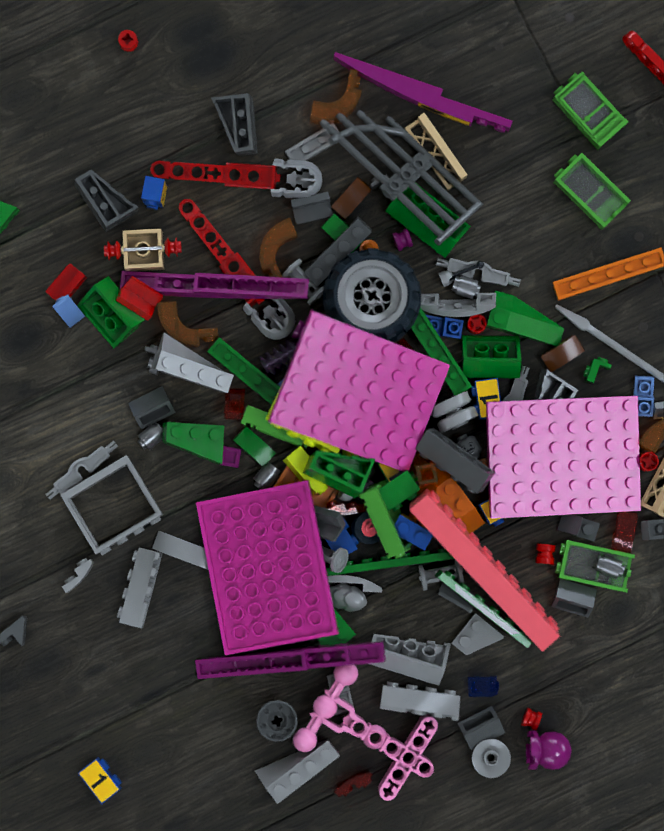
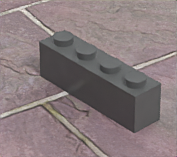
[304,216,372,286]
[415,428,495,494]

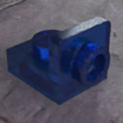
[468,676,499,697]

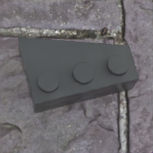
[211,93,258,156]
[74,170,139,233]
[534,369,578,400]

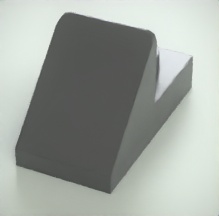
[557,514,600,542]
[640,519,664,540]
[0,615,27,647]

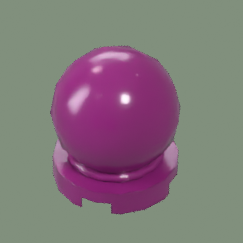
[526,731,572,770]

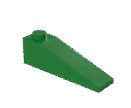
[486,291,564,346]

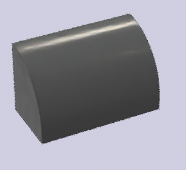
[128,386,176,430]
[551,578,597,618]
[458,706,505,750]

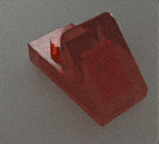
[224,389,245,420]

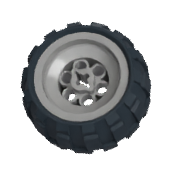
[323,248,421,342]

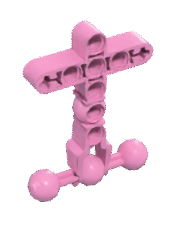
[293,665,438,801]

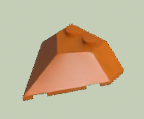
[409,465,485,534]

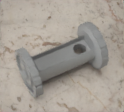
[282,258,324,305]
[322,546,349,573]
[418,559,464,591]

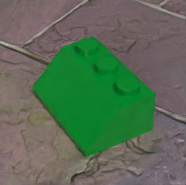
[77,276,145,348]
[462,335,522,379]

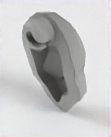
[330,583,367,612]

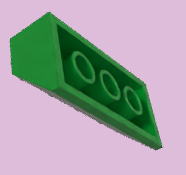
[386,183,471,258]

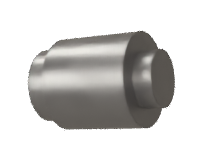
[451,276,481,299]
[137,422,163,450]
[253,462,281,490]
[595,555,625,579]

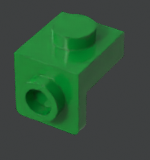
[583,357,612,384]

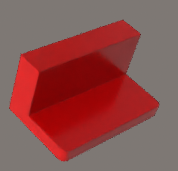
[46,264,87,301]
[116,276,163,321]

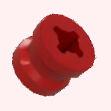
[118,30,138,52]
[467,314,487,334]
[521,707,542,731]

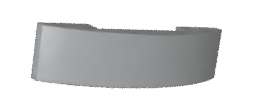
[420,293,497,317]
[152,531,209,570]
[328,575,382,592]

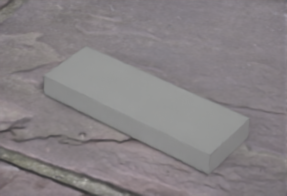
[285,123,339,161]

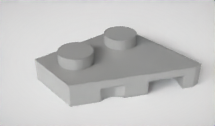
[451,613,504,655]

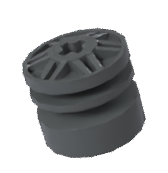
[257,700,298,742]

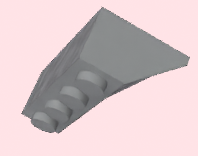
[151,332,234,393]
[117,547,163,628]
[370,634,451,686]
[380,682,460,721]
[255,739,340,804]

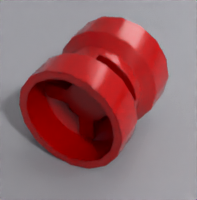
[639,452,659,472]
[535,544,556,564]

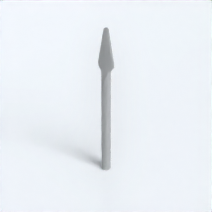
[555,305,664,383]

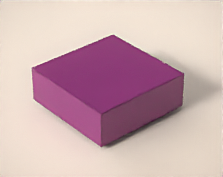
[220,446,242,468]

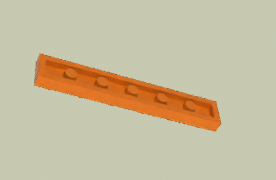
[552,247,664,301]

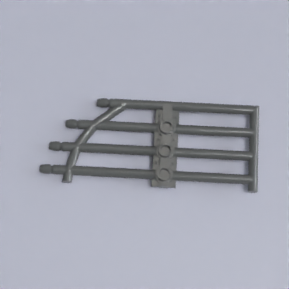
[320,110,483,246]

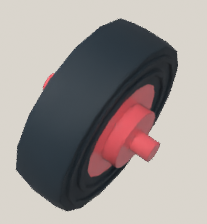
[351,510,380,544]

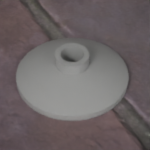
[472,739,511,778]

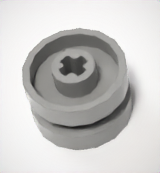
[431,391,479,433]

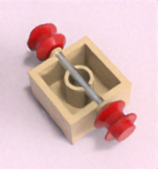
[104,229,182,271]

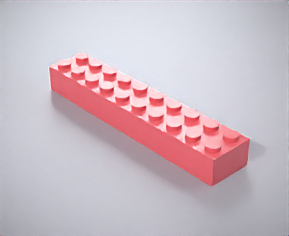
[409,488,560,652]

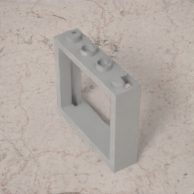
[60,455,163,556]

